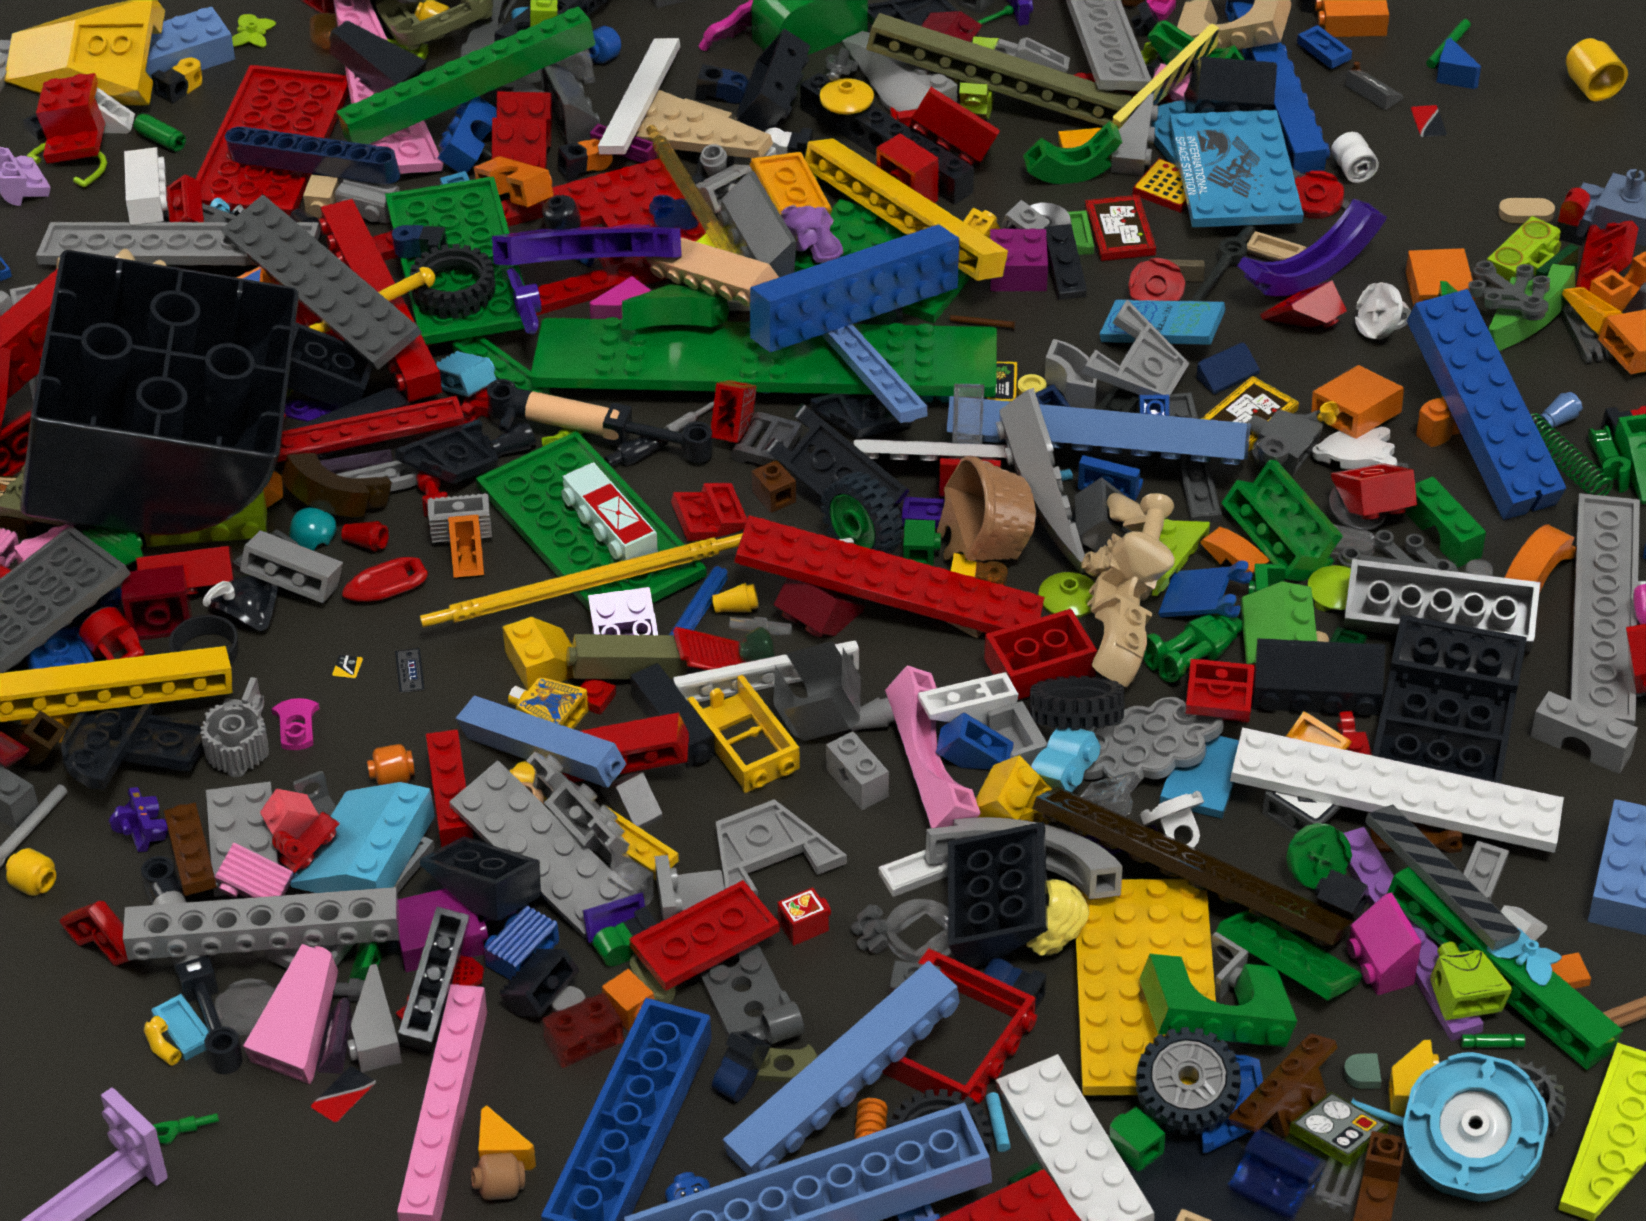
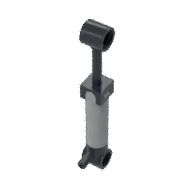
[141,856,243,1075]

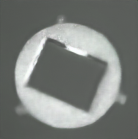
[882,899,951,963]

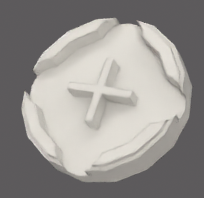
[1355,282,1411,340]
[1140,790,1205,848]

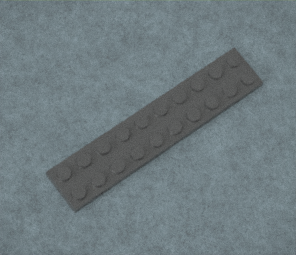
[220,195,422,370]

